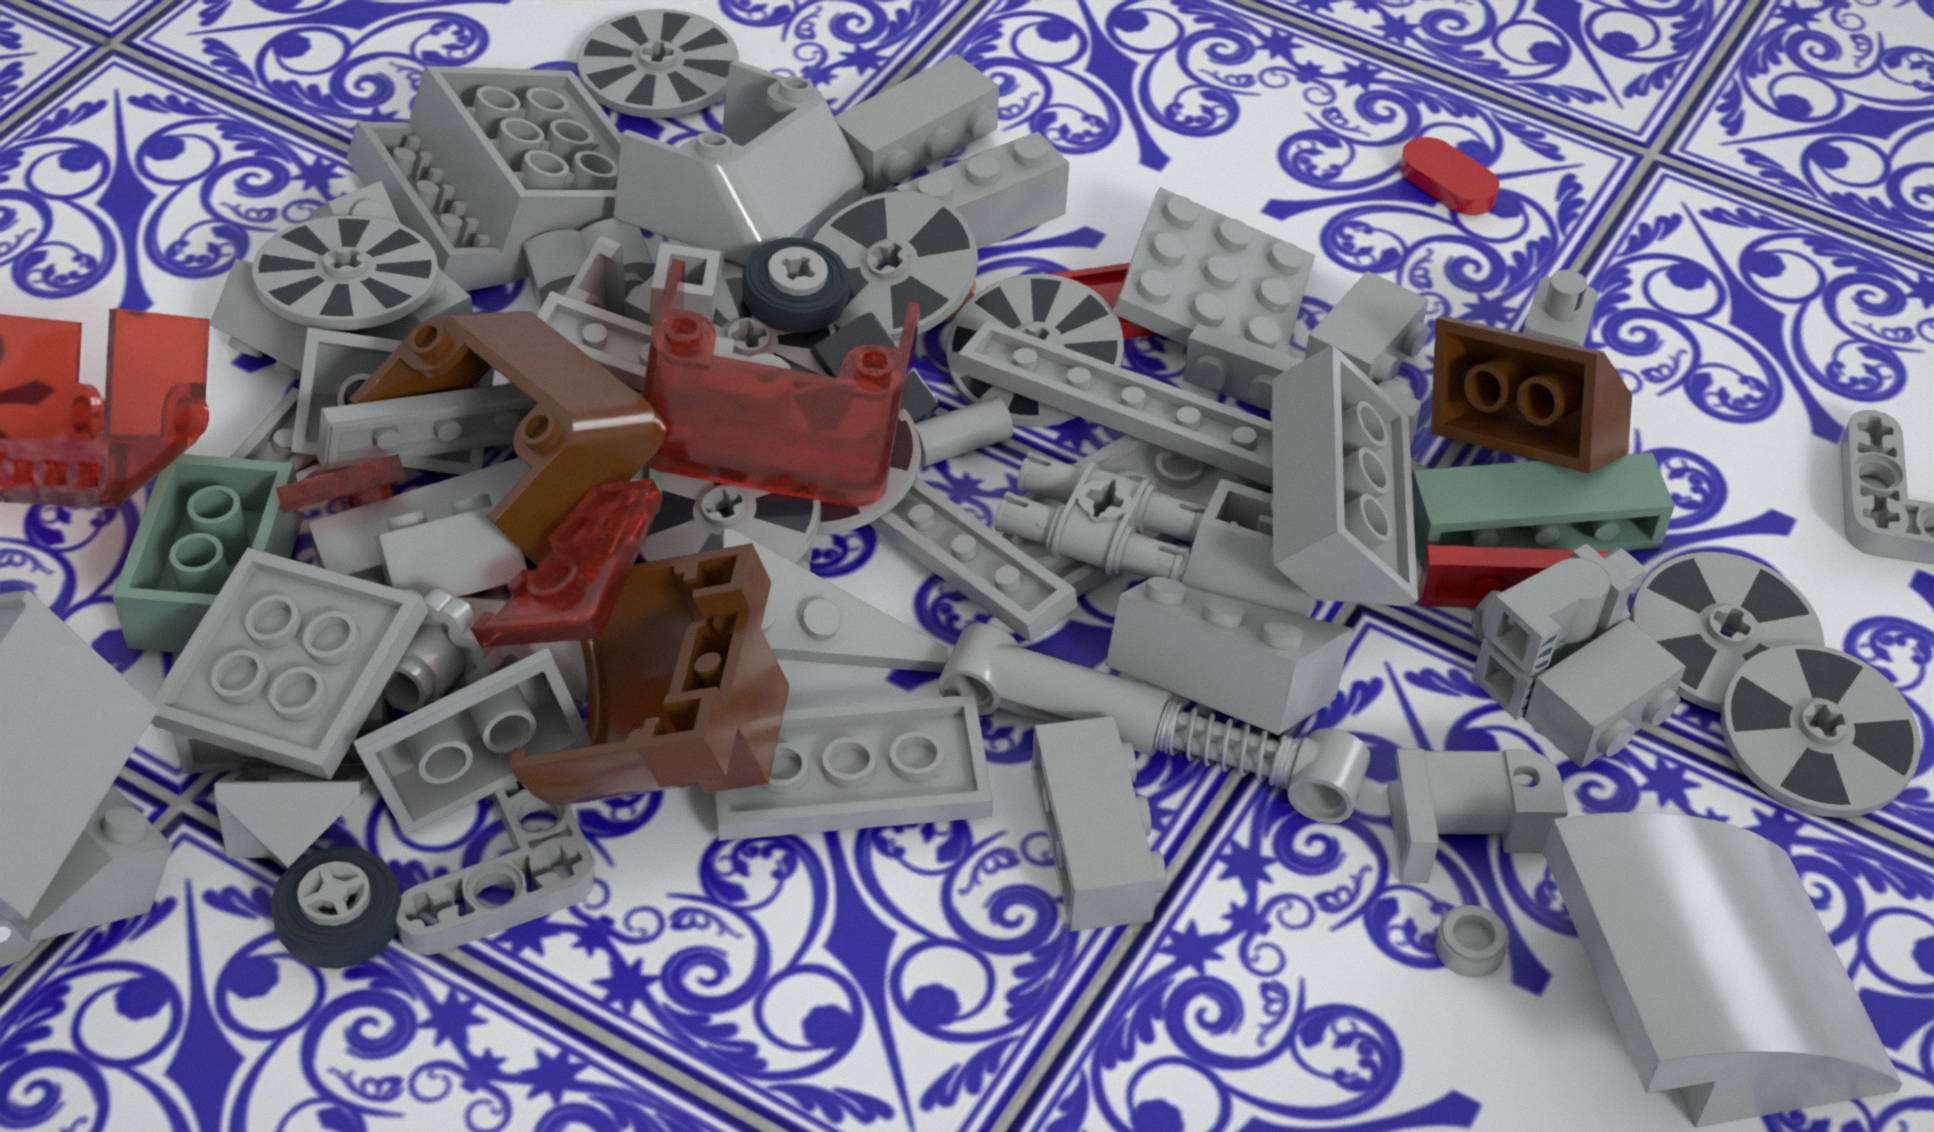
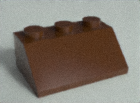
[1431,315,1632,474]

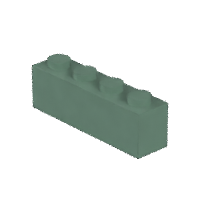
[1412,452,1675,567]

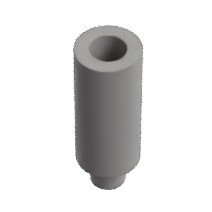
[915,396,1013,467]

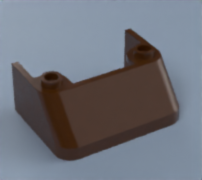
[349,311,666,573]

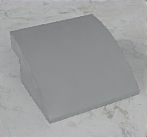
[346,66,621,291]
[1543,812,1902,1128]

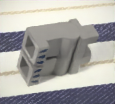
[1471,543,1646,720]

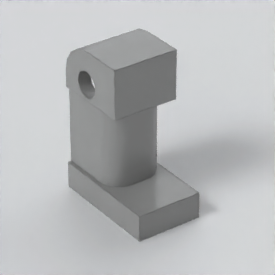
[1387,749,1568,883]

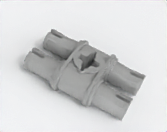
[994,451,1207,582]

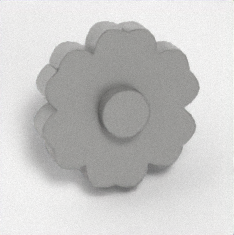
[381,589,503,712]

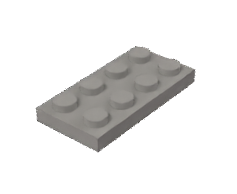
[715,695,993,841]

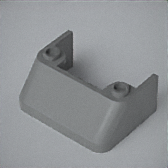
[614,60,864,265]

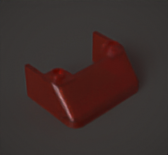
[642,259,921,507]
[0,309,210,509]

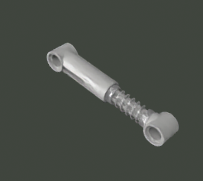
[937,623,1370,824]

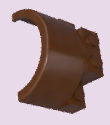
[509,543,790,806]

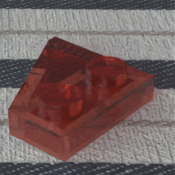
[275,454,406,514]

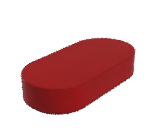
[1400,137,1500,215]

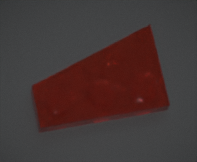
[470,479,663,648]

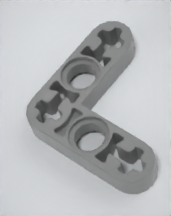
[1840,410,1934,565]
[396,782,595,955]

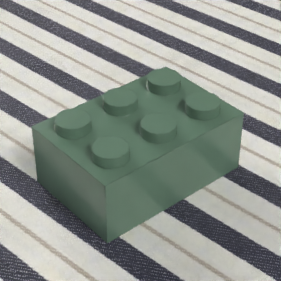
[112,453,304,653]

